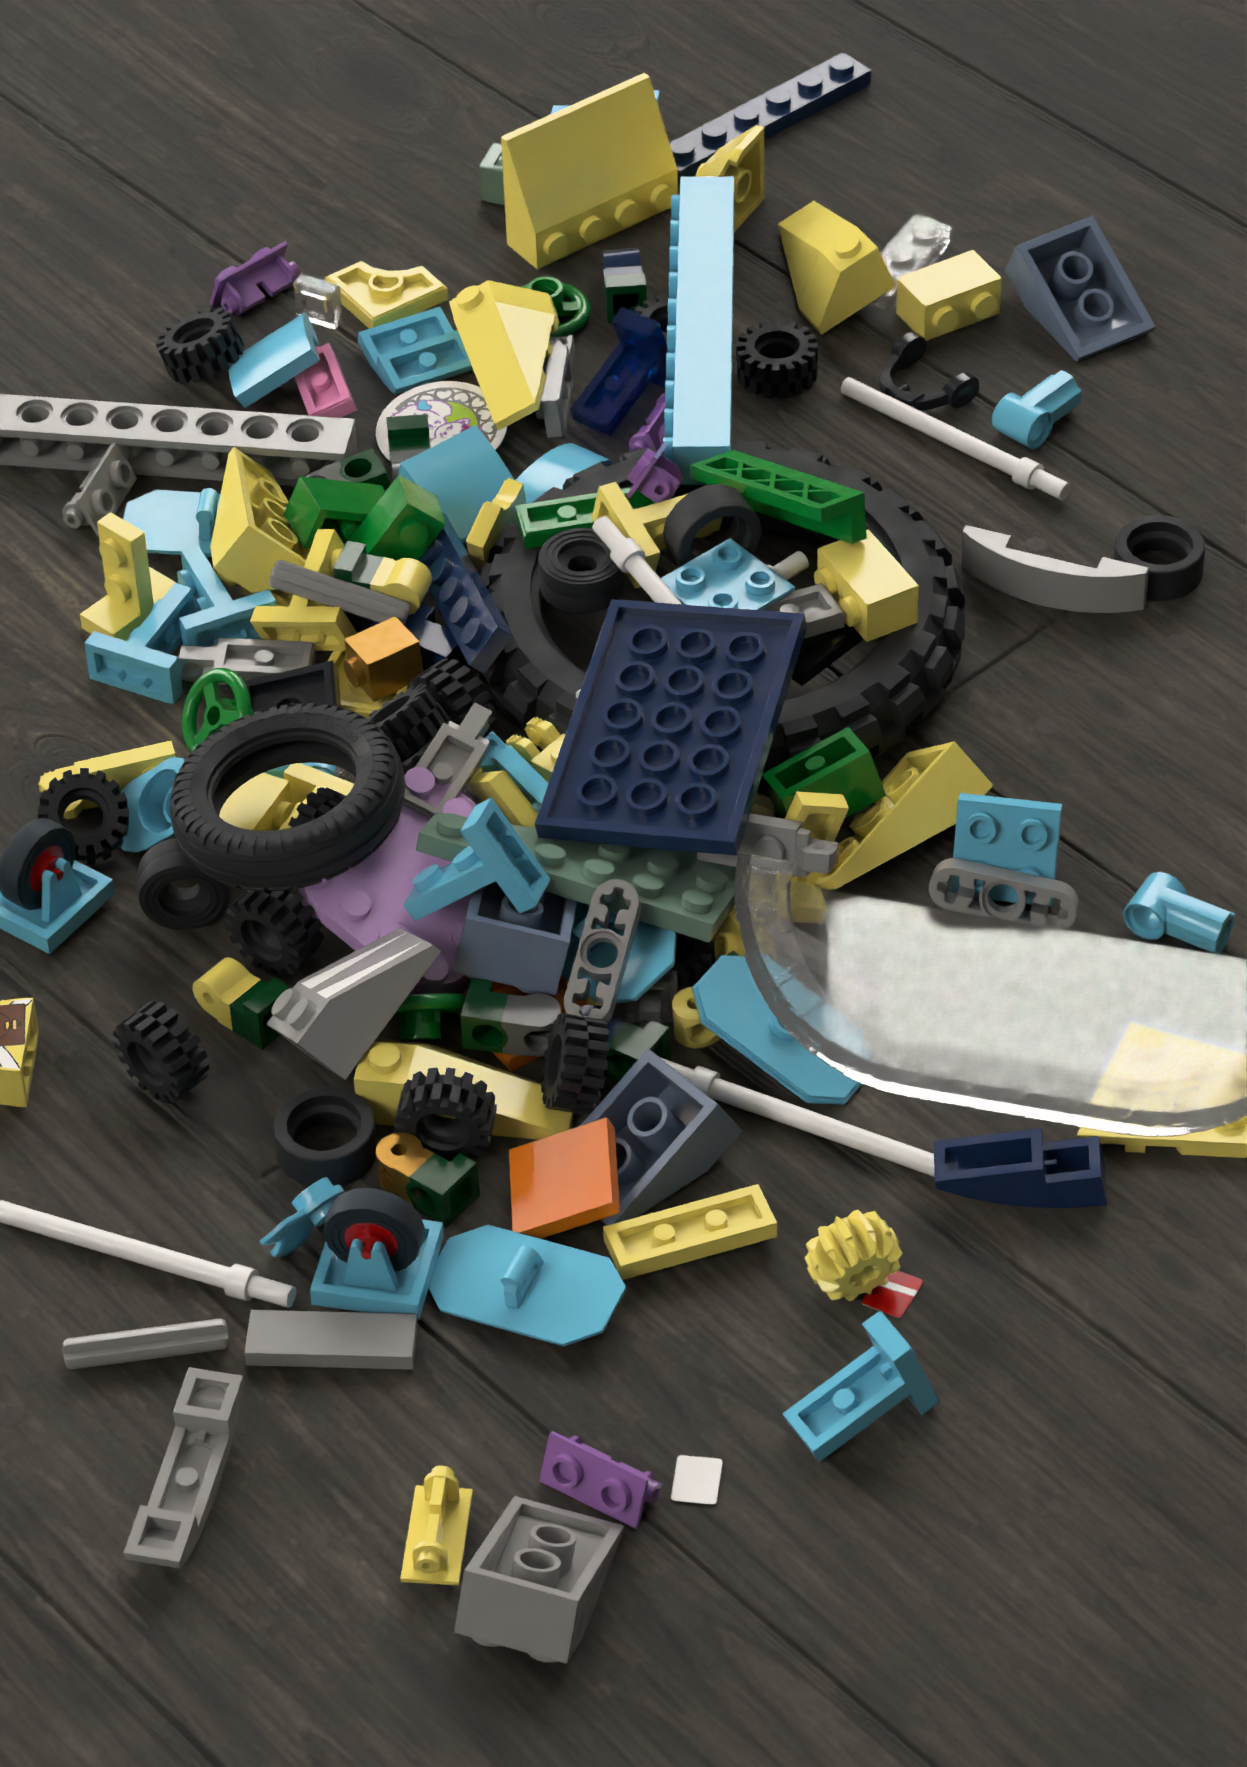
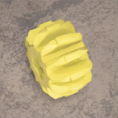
[805,1210,902,1301]

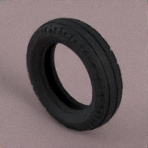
[170,703,405,891]

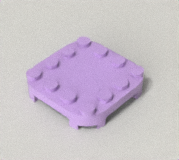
[298,767,477,995]

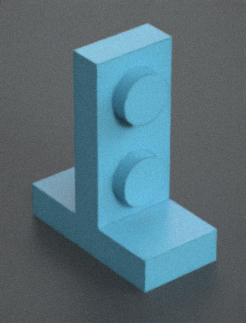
[177,545,276,647]
[84,583,195,705]
[403,797,551,921]
[782,1311,940,1462]

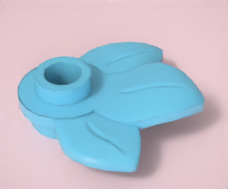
[259,1177,345,1258]

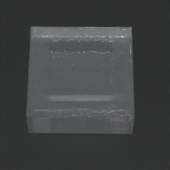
[293,274,343,330]

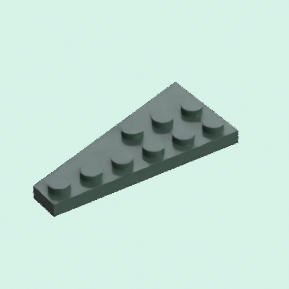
[416,813,754,943]

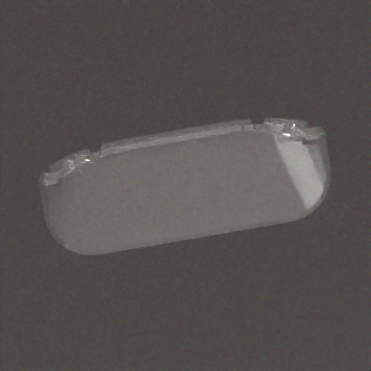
[735,853,1247,1137]

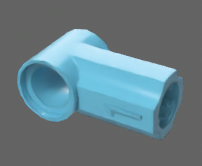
[992,370,1082,449]
[1123,872,1235,954]

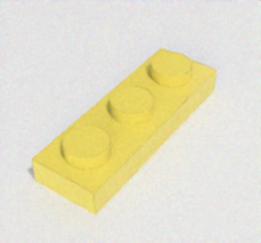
[603,1184,777,1280]

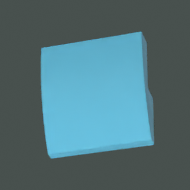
[358,307,473,395]
[228,312,320,408]
[399,425,514,544]

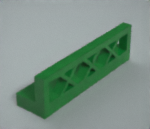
[690,450,867,544]

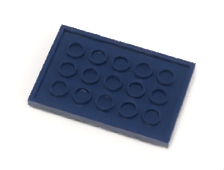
[534,599,807,856]

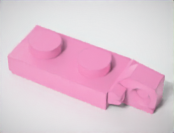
[294,343,357,418]

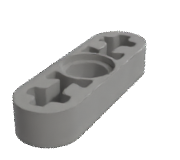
[929,858,1079,933]
[564,879,641,1023]

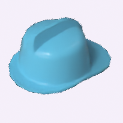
[120,757,185,853]

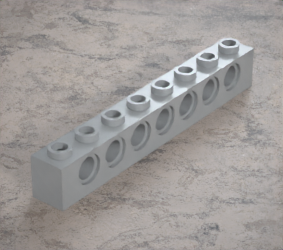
[0,394,358,486]

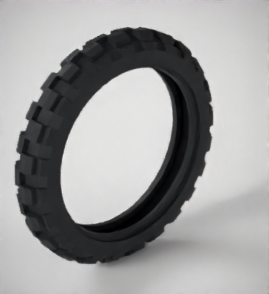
[478,440,965,796]

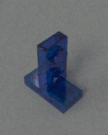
[570,307,667,436]

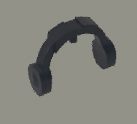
[879,332,980,410]

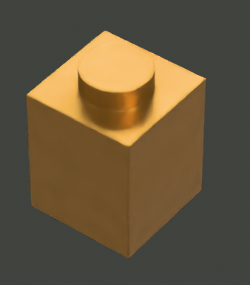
[343,617,424,702]

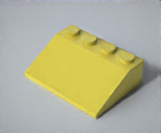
[501,73,678,269]

